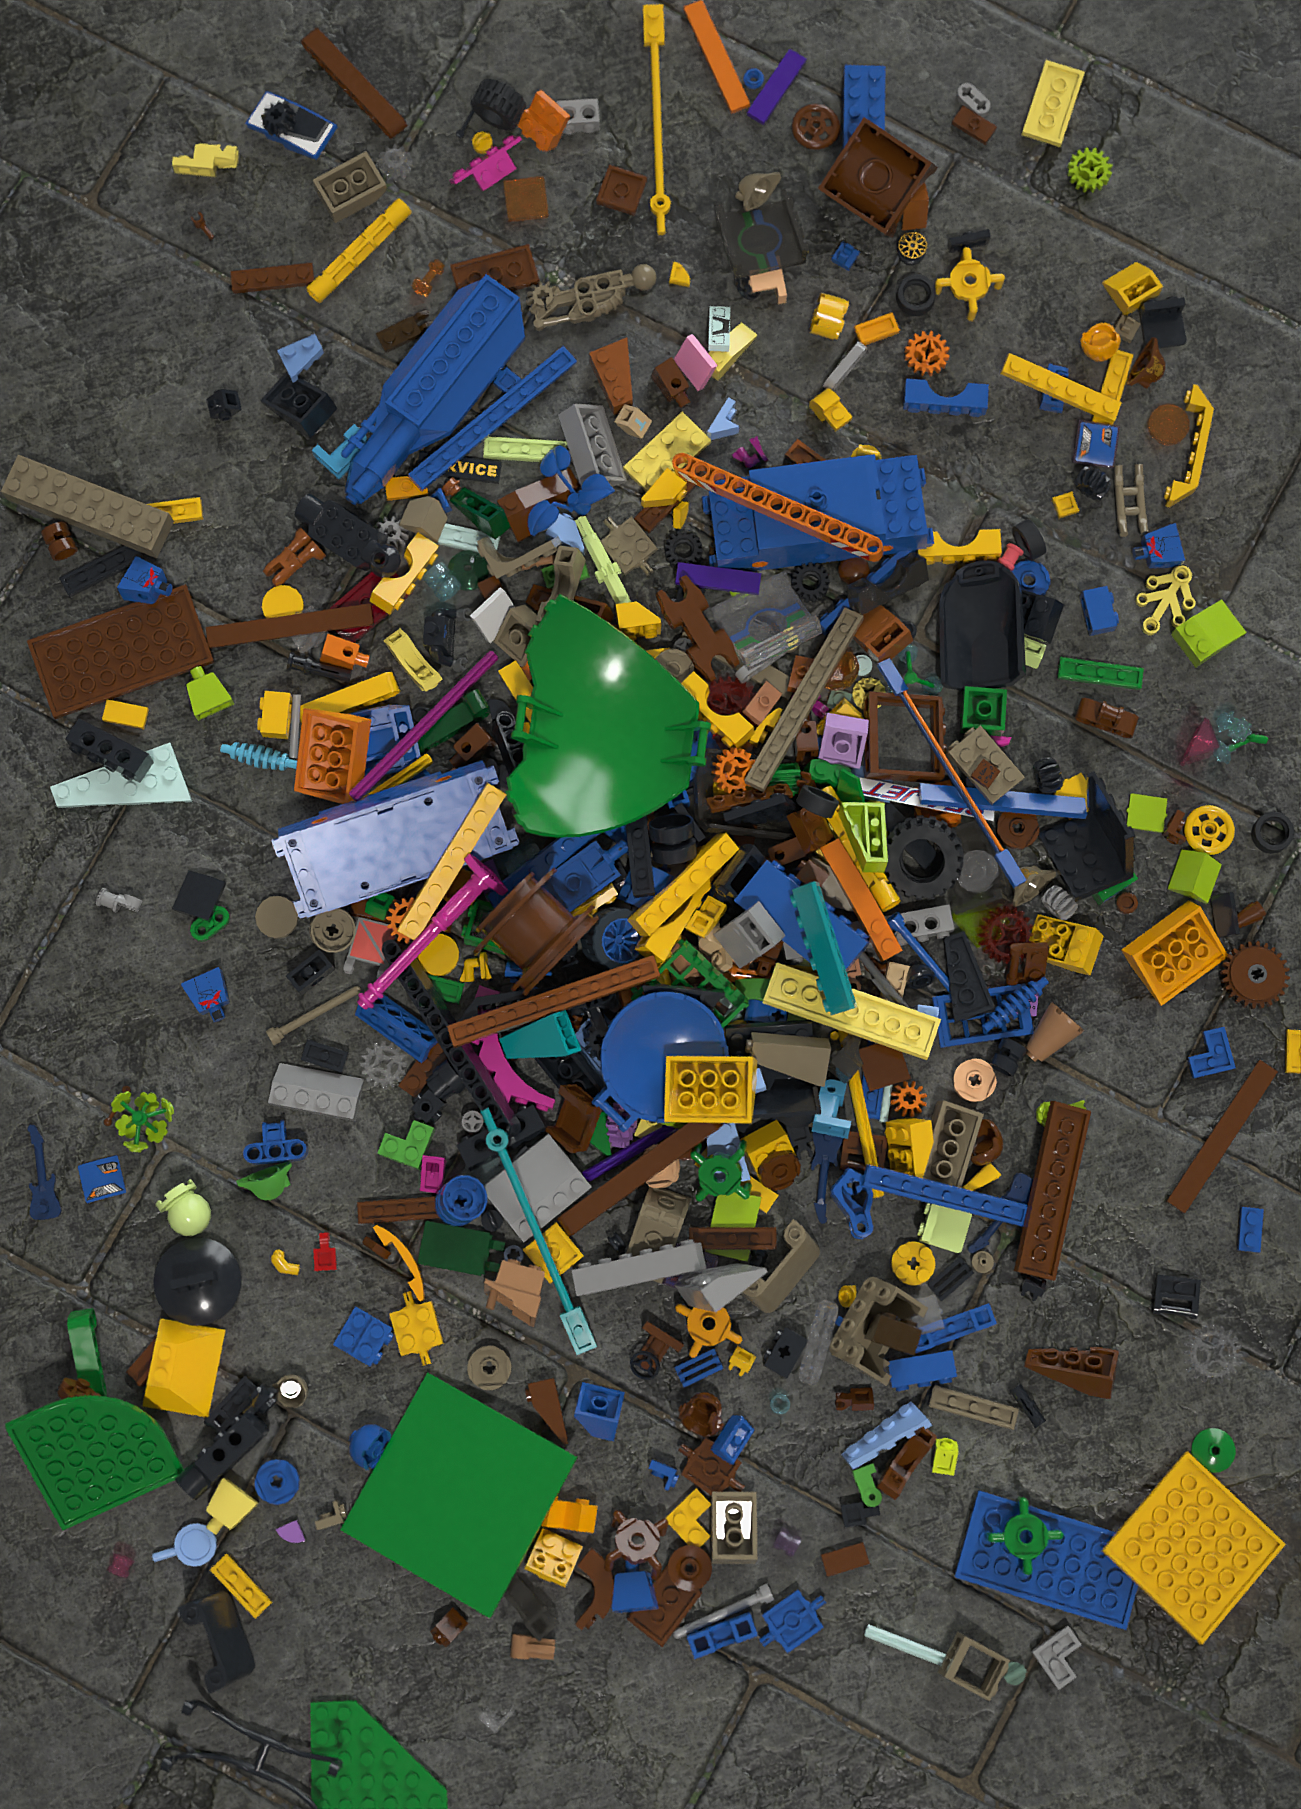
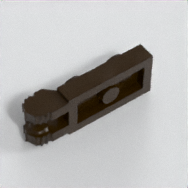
[376,310,433,354]

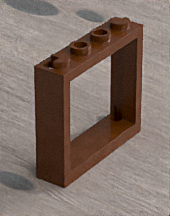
[863,691,946,783]

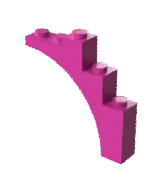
[470,986,556,1112]

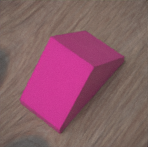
[420,1155,446,1193]

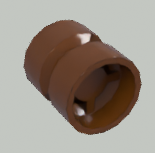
[41,522,78,561]

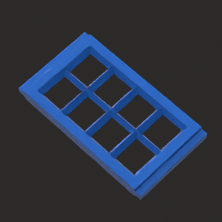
[932,984,1034,1048]

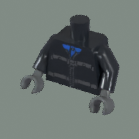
[423,608,471,672]

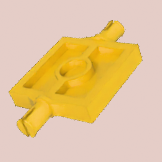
[389,1291,444,1366]

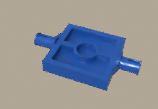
[759,1589,826,1653]

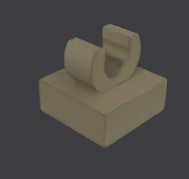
[1115,314,1141,343]

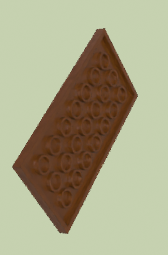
[27,584,215,719]

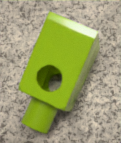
[186,666,234,721]

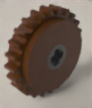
[1220,941,1290,1009]

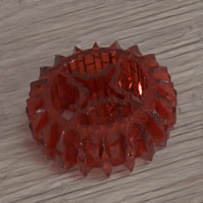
[977,906,1035,964]

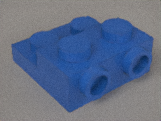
[333,1306,394,1367]

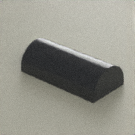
[534,1051,606,1098]

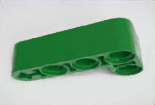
[67,1308,107,1396]

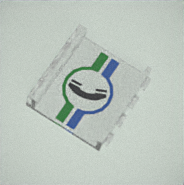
[711,571,822,671]

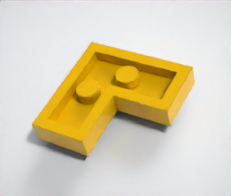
[665,1488,712,1548]

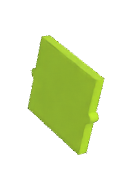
[1126,793,1167,833]

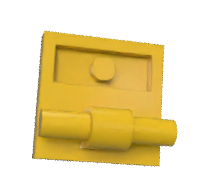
[525,1528,583,1588]

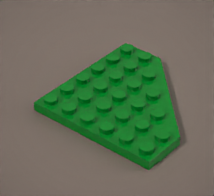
[310,1700,448,1809]

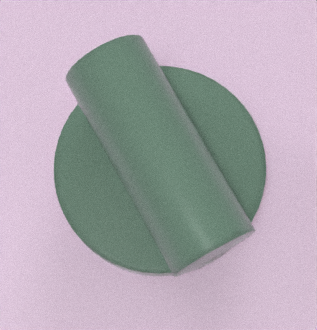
[1003,1662,1027,1685]

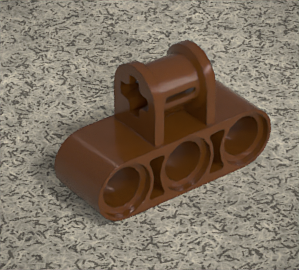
[1075,698,1139,738]

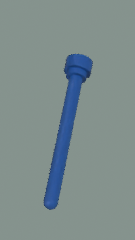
[886,912,951,994]

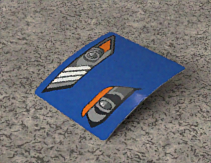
[78,1156,126,1203]

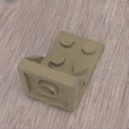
[626,1187,691,1284]

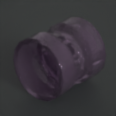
[772,1527,802,1558]

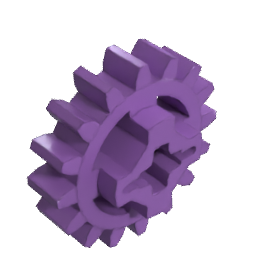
[606,1102,637,1148]

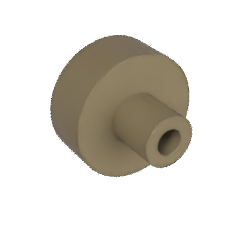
[971,1251,994,1273]

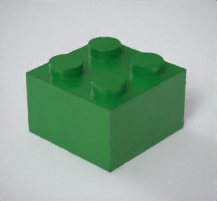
[960,686,1007,736]

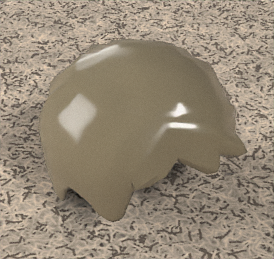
[273,1374,309,1408]

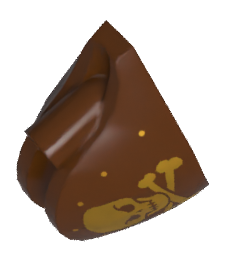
[1126,337,1165,389]

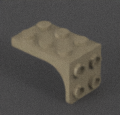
[477,536,562,579]
[946,726,1025,805]

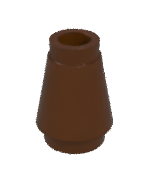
[1237,901,1266,929]

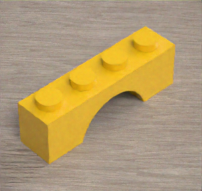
[916,529,1002,565]
[370,532,439,615]
[681,671,755,750]

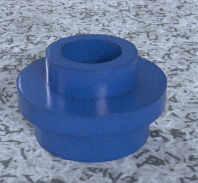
[744,68,764,89]

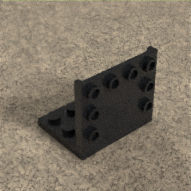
[1038,771,1136,902]
[725,1020,821,1119]

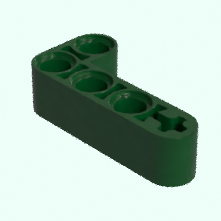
[418,689,491,754]

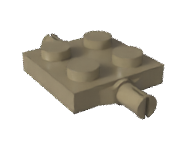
[600,517,658,576]

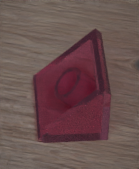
[1180,718,1220,766]

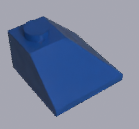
[574,1382,625,1441]

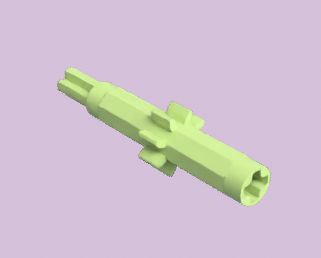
[575,516,631,604]

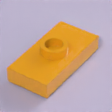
[385,476,429,501]

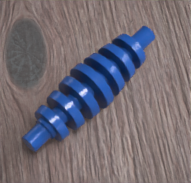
[982,977,1049,1033]

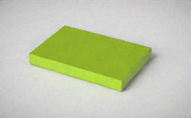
[705,1192,762,1261]

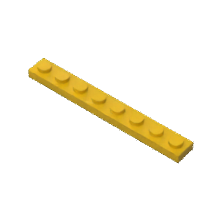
[397,783,506,940]

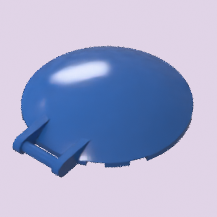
[592,992,729,1133]

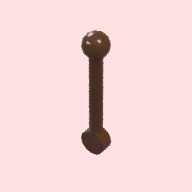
[104,1086,131,1126]

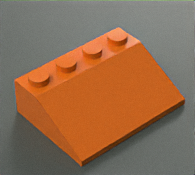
[294,708,371,804]

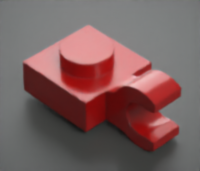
[313,1233,337,1271]

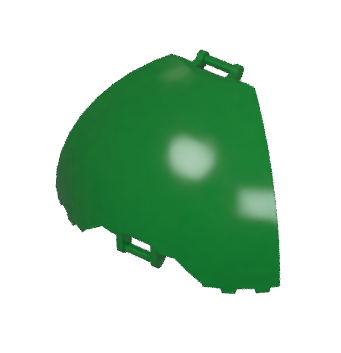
[505,594,711,838]

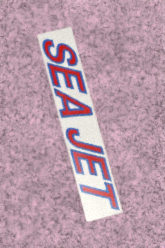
[859,777,994,821]

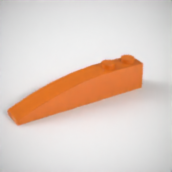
[820,838,903,961]

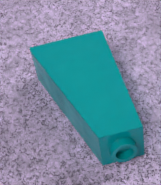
[499,1010,582,1059]

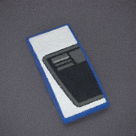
[245,91,337,160]

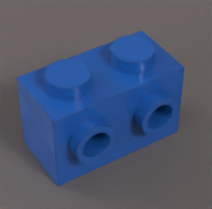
[1080,586,1119,636]

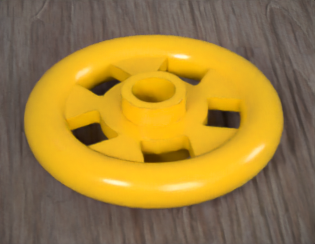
[1184,805,1235,855]

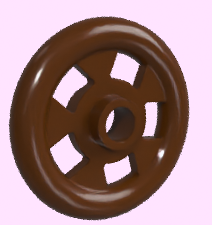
[792,104,840,150]

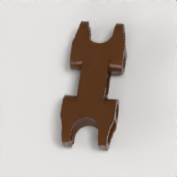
[655,575,740,682]

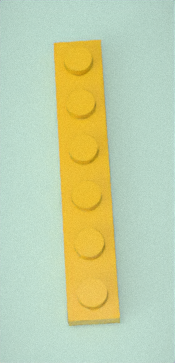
[1000,353,1121,423]

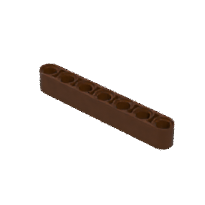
[301,28,407,140]

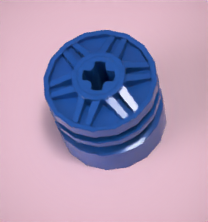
[435,1175,487,1226]

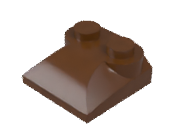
[787,808,835,855]

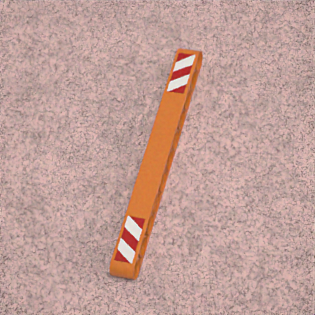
[672,453,883,562]

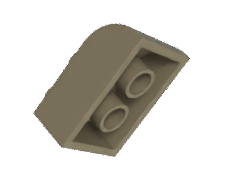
[313,151,387,223]

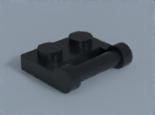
[1152,1274,1201,1319]

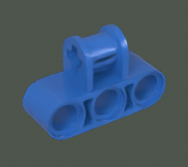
[243,1120,308,1165]

